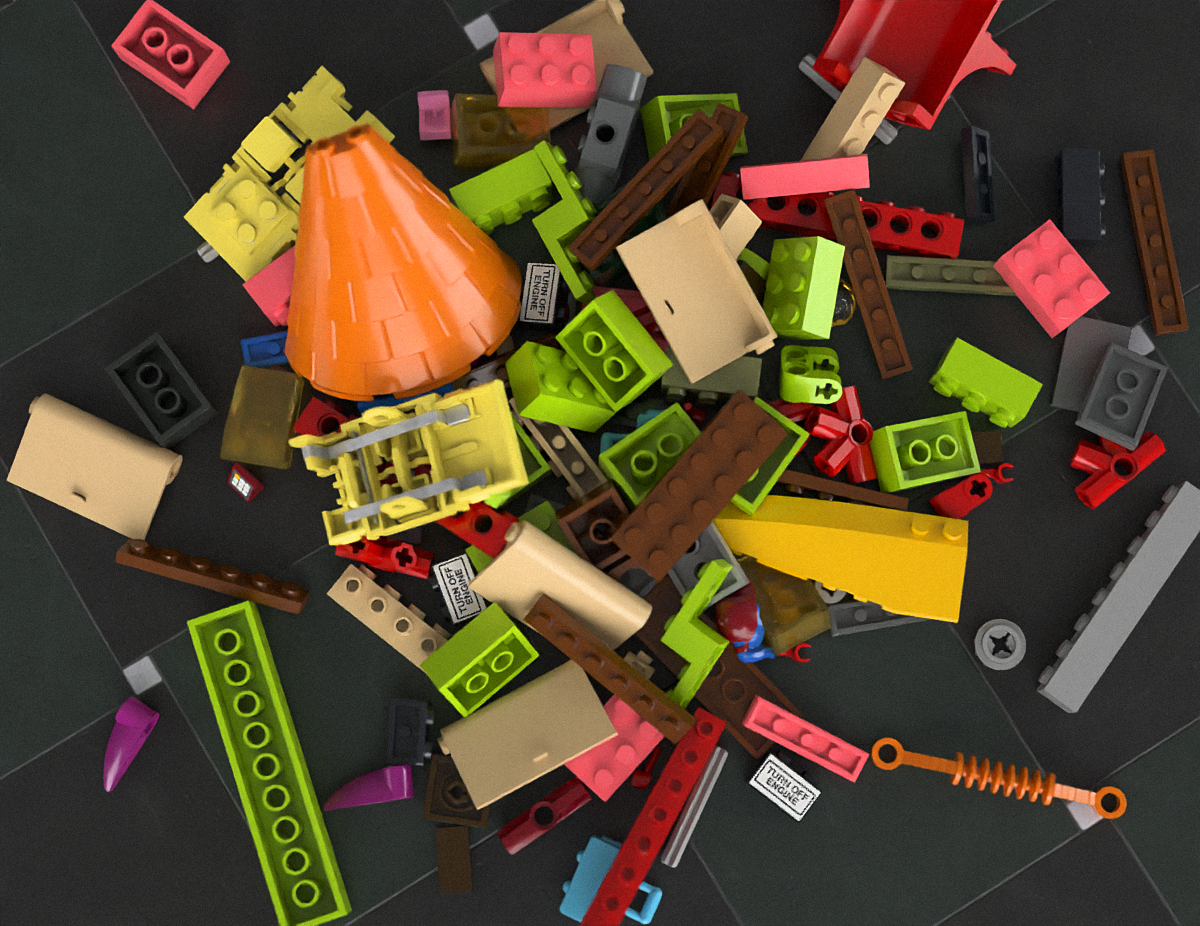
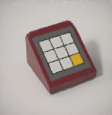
[227,462,265,503]

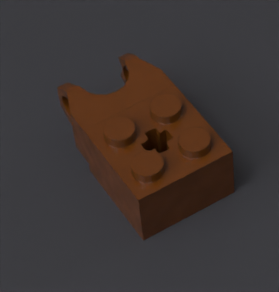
[555,479,664,583]

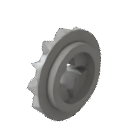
[974,619,1026,670]

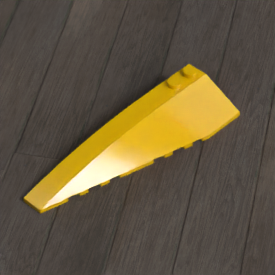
[713,495,968,623]

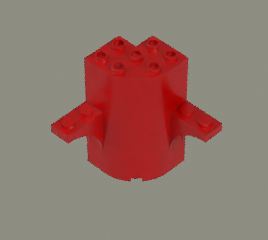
[812,0,1016,131]

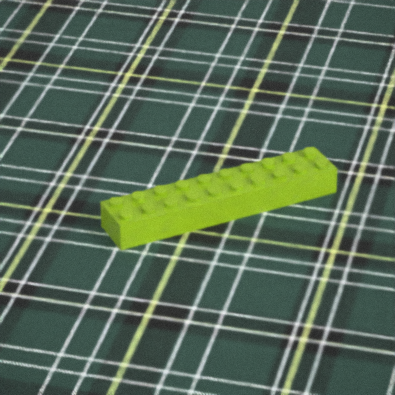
[187,600,352,926]

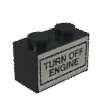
[518,261,571,332]
[429,552,489,627]
[745,751,822,823]

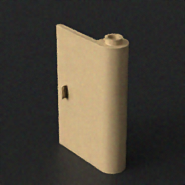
[480,0,654,144]
[616,199,777,384]
[7,393,183,540]
[468,520,652,650]
[437,659,618,810]

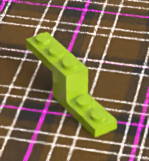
[532,140,597,305]
[661,559,733,709]

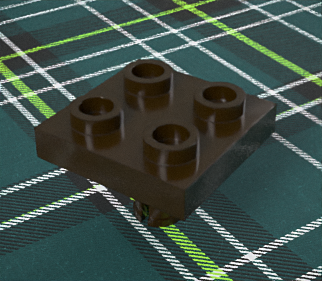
[422,754,491,828]

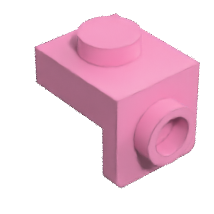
[417,90,451,141]

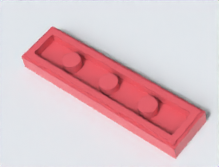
[740,154,870,200]
[741,695,869,783]

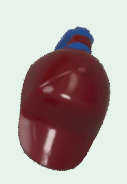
[714,577,775,663]

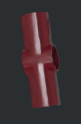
[496,776,593,855]

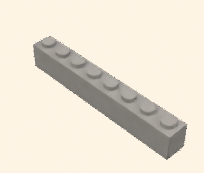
[1036,481,1200,713]

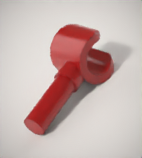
[684,403,706,428]
[969,463,1014,484]
[769,643,811,663]
[631,746,662,789]

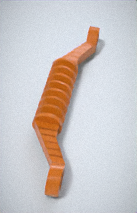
[870,738,1127,819]

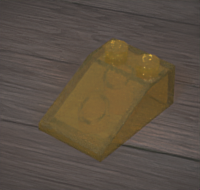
[450,94,550,167]
[220,365,304,469]
[737,555,832,656]

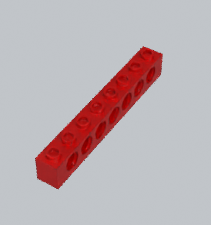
[711,172,964,259]
[292,396,520,559]
[578,707,727,926]

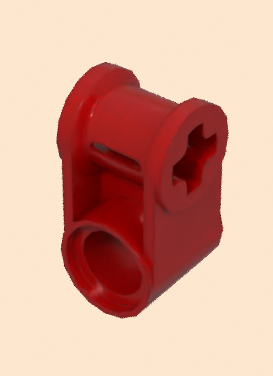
[928,474,993,519]

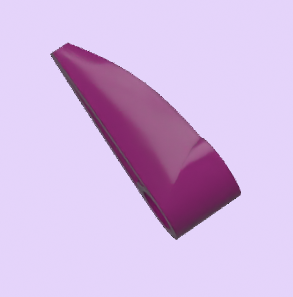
[103,696,159,792]
[324,765,415,810]

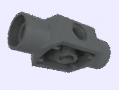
[573,64,647,210]

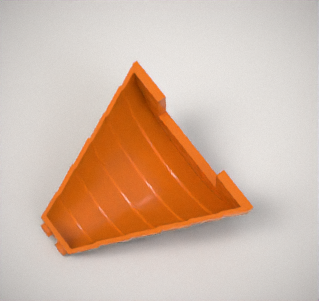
[283,124,523,401]

